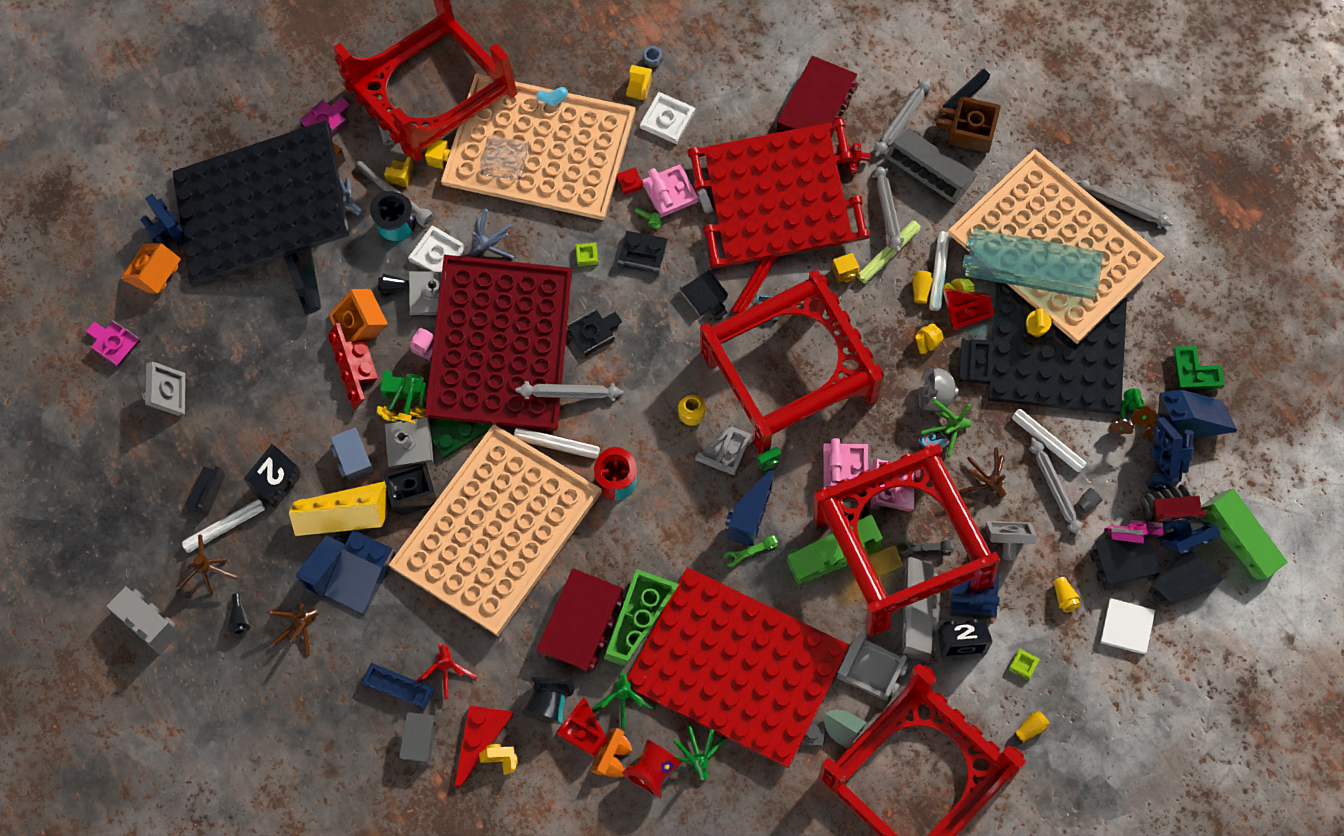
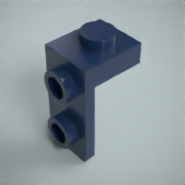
[1147,468,1182,491]

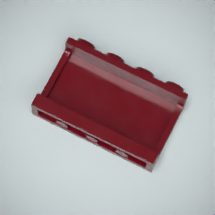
[776,55,859,139]
[536,568,626,675]

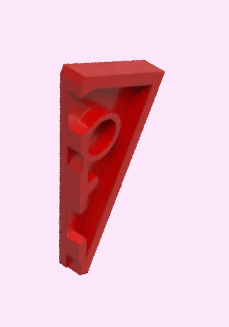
[455,705,514,787]

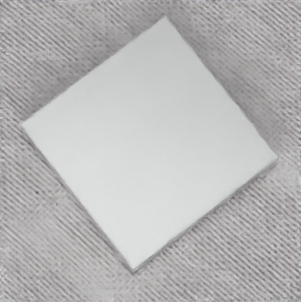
[640,92,696,144]
[408,226,468,272]
[1100,598,1155,655]

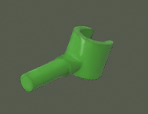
[635,208,662,229]

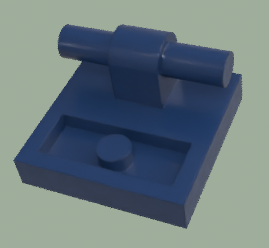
[140,194,184,249]
[1151,417,1194,479]
[1158,520,1220,553]
[950,568,1000,618]

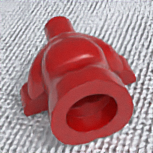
[836,143,871,175]

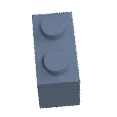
[330,427,374,483]

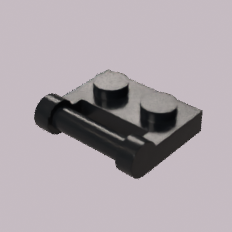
[618,231,668,274]

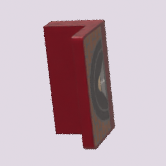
[1153,496,1207,523]

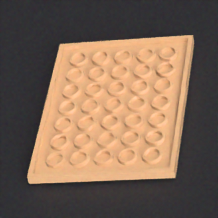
[441,73,636,221]
[948,149,1165,344]
[389,424,602,636]

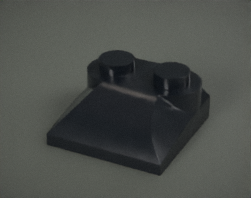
[383,462,437,515]

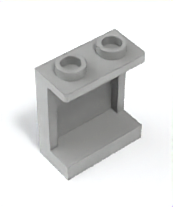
[837,632,909,702]

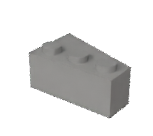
[107,586,179,654]

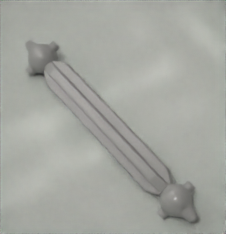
[874,78,931,157]
[872,164,905,253]
[1074,178,1173,229]
[515,381,624,401]
[1029,437,1083,537]

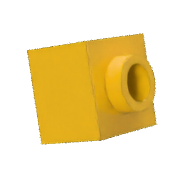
[425,140,451,169]
[832,253,859,283]

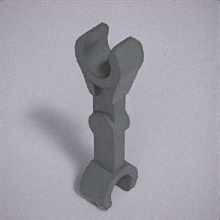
[897,540,955,557]

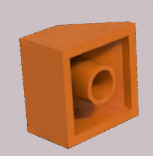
[121,243,181,293]
[328,289,388,342]

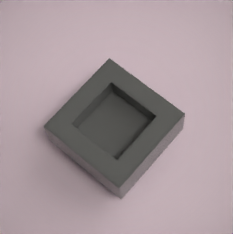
[802,721,825,747]

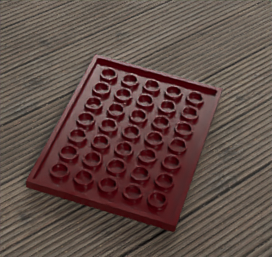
[425,254,573,431]

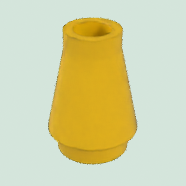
[912,271,933,304]
[1053,577,1081,612]
[1015,710,1050,743]

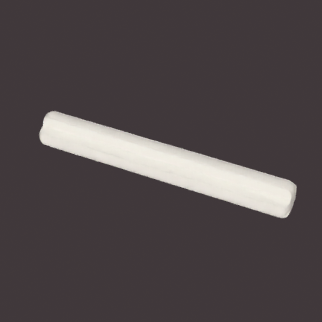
[929,231,950,311]
[1012,409,1086,472]
[514,427,600,459]
[182,499,265,553]

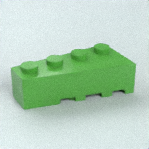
[786,514,883,586]

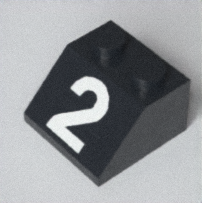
[244,444,301,507]
[938,619,992,658]

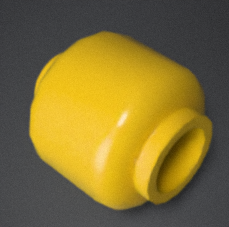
[678,394,706,426]

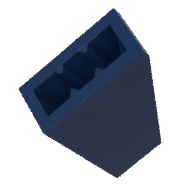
[295,535,346,598]

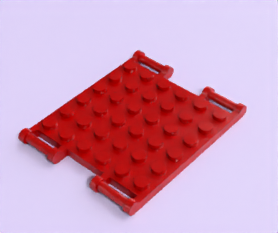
[687,119,870,269]

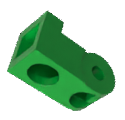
[381,370,419,400]

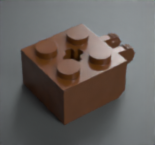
[936,97,1001,153]

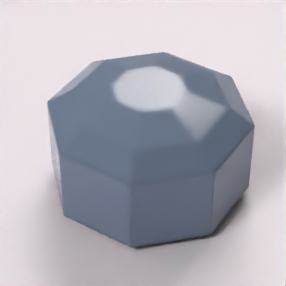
[643,46,663,68]

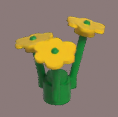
[376,374,426,424]

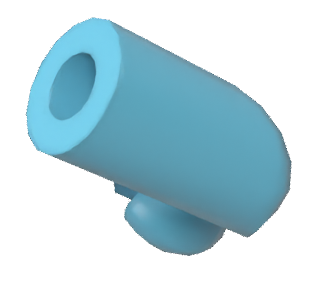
[536,87,568,106]

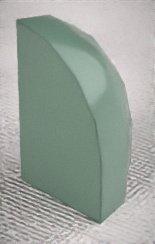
[824,709,866,749]

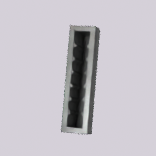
[885,129,977,203]

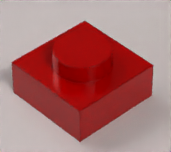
[617,167,643,195]

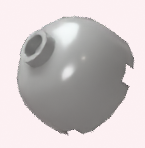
[918,367,958,411]

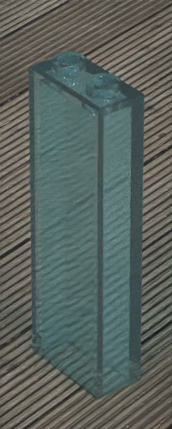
[962,228,1104,299]

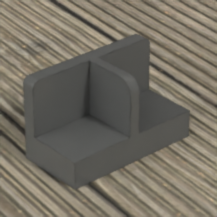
[399,713,437,766]

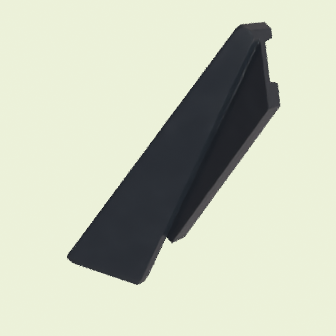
[284,248,321,314]

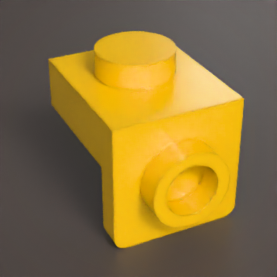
[479,744,518,775]

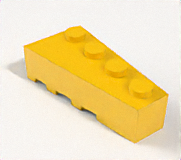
[289,481,391,536]

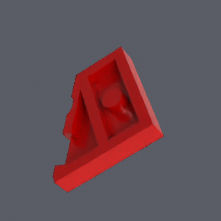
[943,288,994,330]
[556,697,608,758]

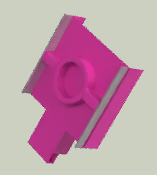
[299,97,350,137]
[86,319,140,368]
[1104,520,1163,543]

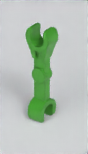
[723,535,778,568]

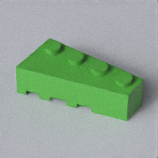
[1201,488,1288,580]
[604,569,679,667]

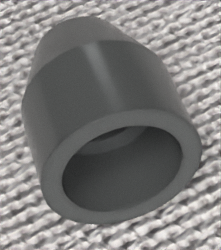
[1078,488,1103,512]

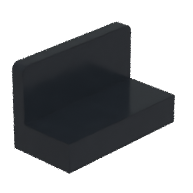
[186,466,225,515]

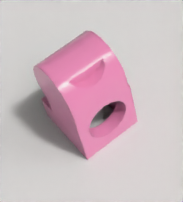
[410,328,434,362]

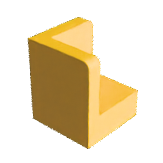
[626,65,652,101]
[384,157,414,188]

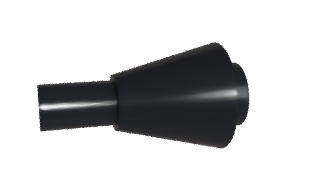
[378,273,409,294]
[228,593,251,635]

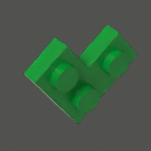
[1173,346,1224,390]

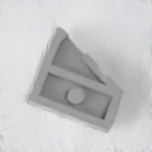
[695,426,752,476]

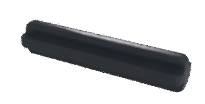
[942,69,990,110]

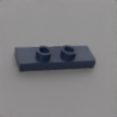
[361,663,435,710]

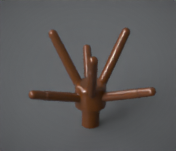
[959,447,1007,498]
[175,534,237,595]
[268,604,318,656]

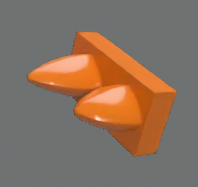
[590,728,632,777]

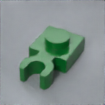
[757,446,781,474]

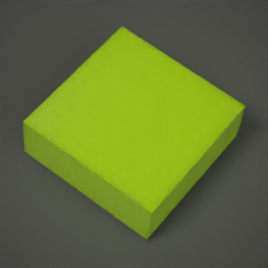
[575,242,598,267]
[1008,648,1040,680]

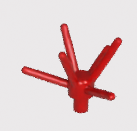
[416,643,477,700]

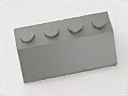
[902,557,938,660]

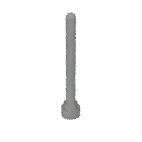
[356,161,435,228]

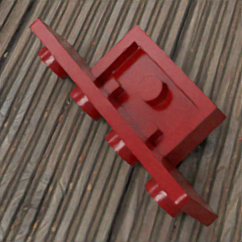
[328,323,378,409]

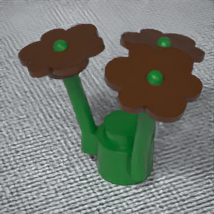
[1109,388,1156,439]

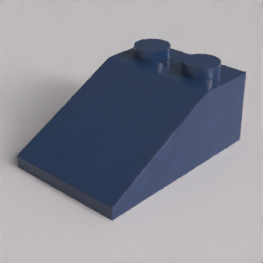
[1158,390,1237,439]
[725,471,774,546]
[324,530,396,615]

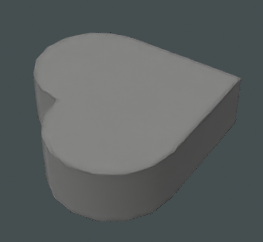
[695,188,714,214]

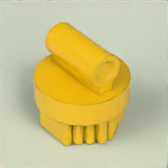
[943,278,975,292]
[1026,308,1051,337]
[915,323,944,354]

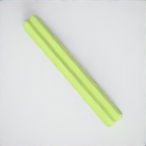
[857,221,920,284]

